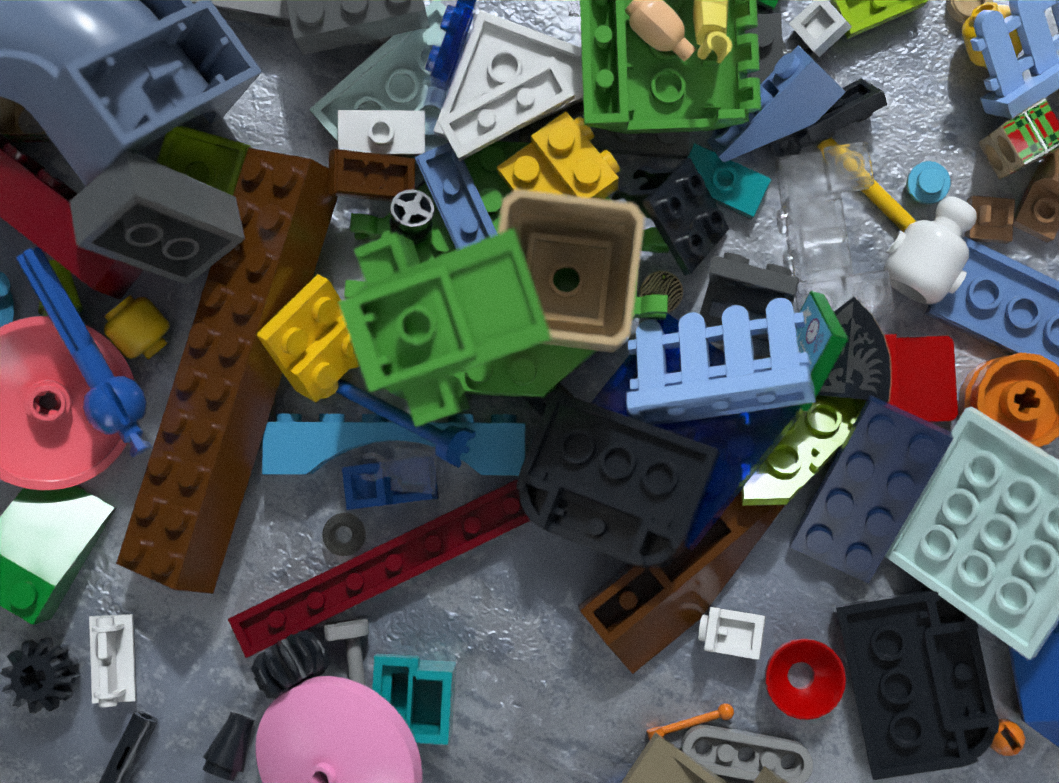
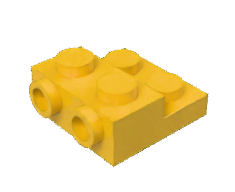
[497,111,620,200]
[256,274,360,403]

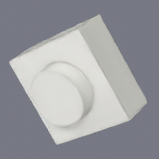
[789,0,852,57]

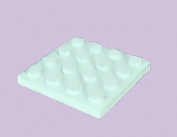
[885,407,1059,660]

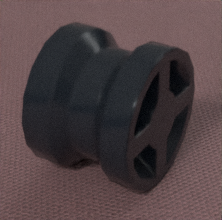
[389,189,434,245]

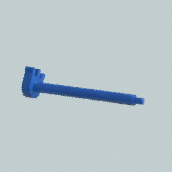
[336,378,476,468]

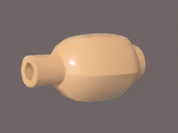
[625,0,696,62]

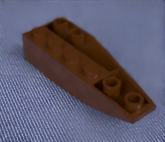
[578,475,785,674]

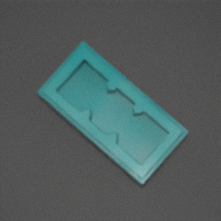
[688,143,771,220]

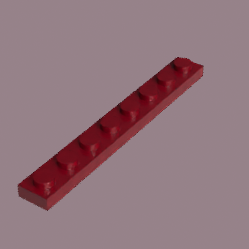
[228,479,530,658]

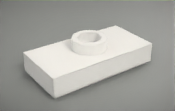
[338,110,425,156]

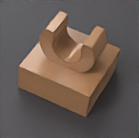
[965,196,1015,244]

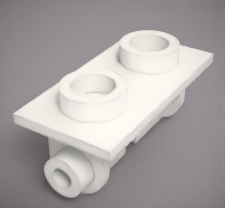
[89,614,136,707]

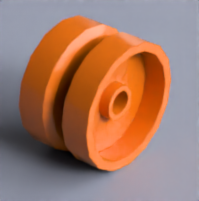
[958,353,1059,447]

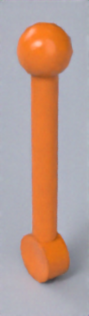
[646,703,734,740]

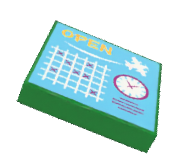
[792,291,848,412]

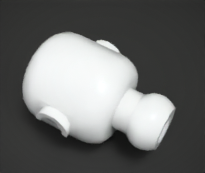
[883,196,977,304]

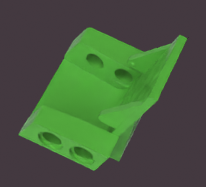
[338,228,552,427]

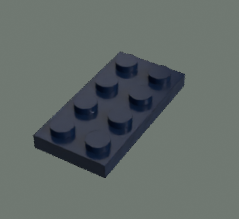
[790,395,954,584]

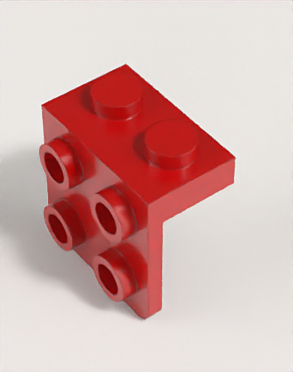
[866,334,958,422]

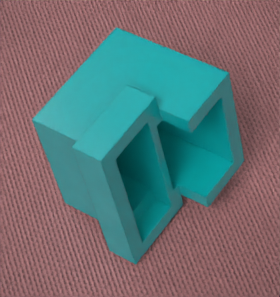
[372,654,456,745]

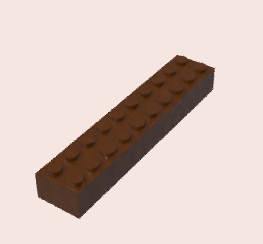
[116,148,338,594]

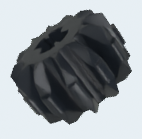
[251,631,330,699]
[0,637,80,714]

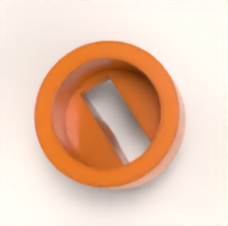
[990,719,1026,756]

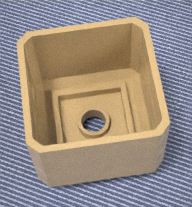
[498,189,645,353]

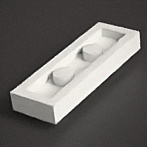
[438,56,575,162]

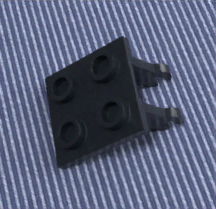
[612,157,730,276]

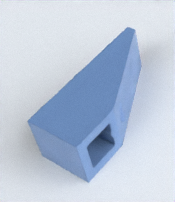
[707,45,846,162]

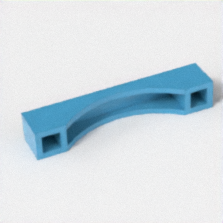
[262,414,525,475]

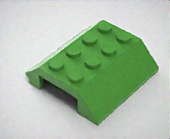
[580,0,761,134]

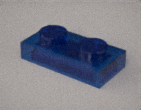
[425,0,477,91]

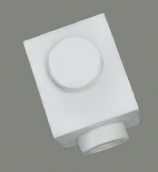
[698,607,766,660]

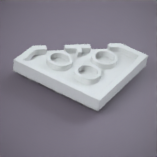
[433,10,583,139]

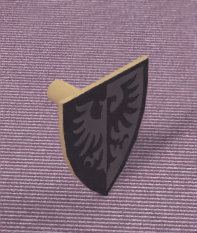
[818,297,892,402]

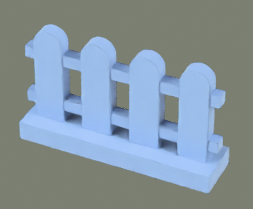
[970,0,1059,119]
[627,298,815,426]

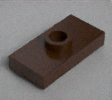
[328,149,415,202]

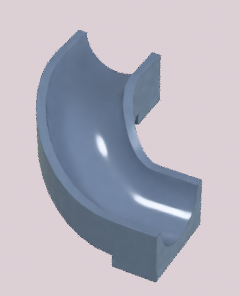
[0,0,262,186]

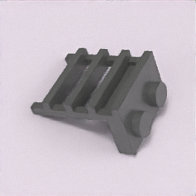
[700,253,799,360]

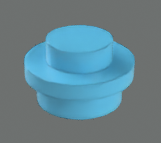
[906,161,951,204]

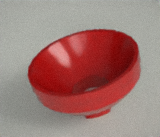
[764,638,846,720]

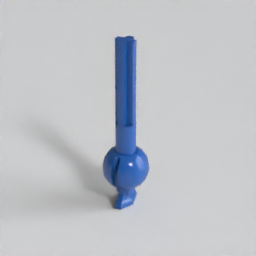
[16,247,153,458]

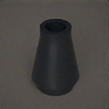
[203,712,255,781]

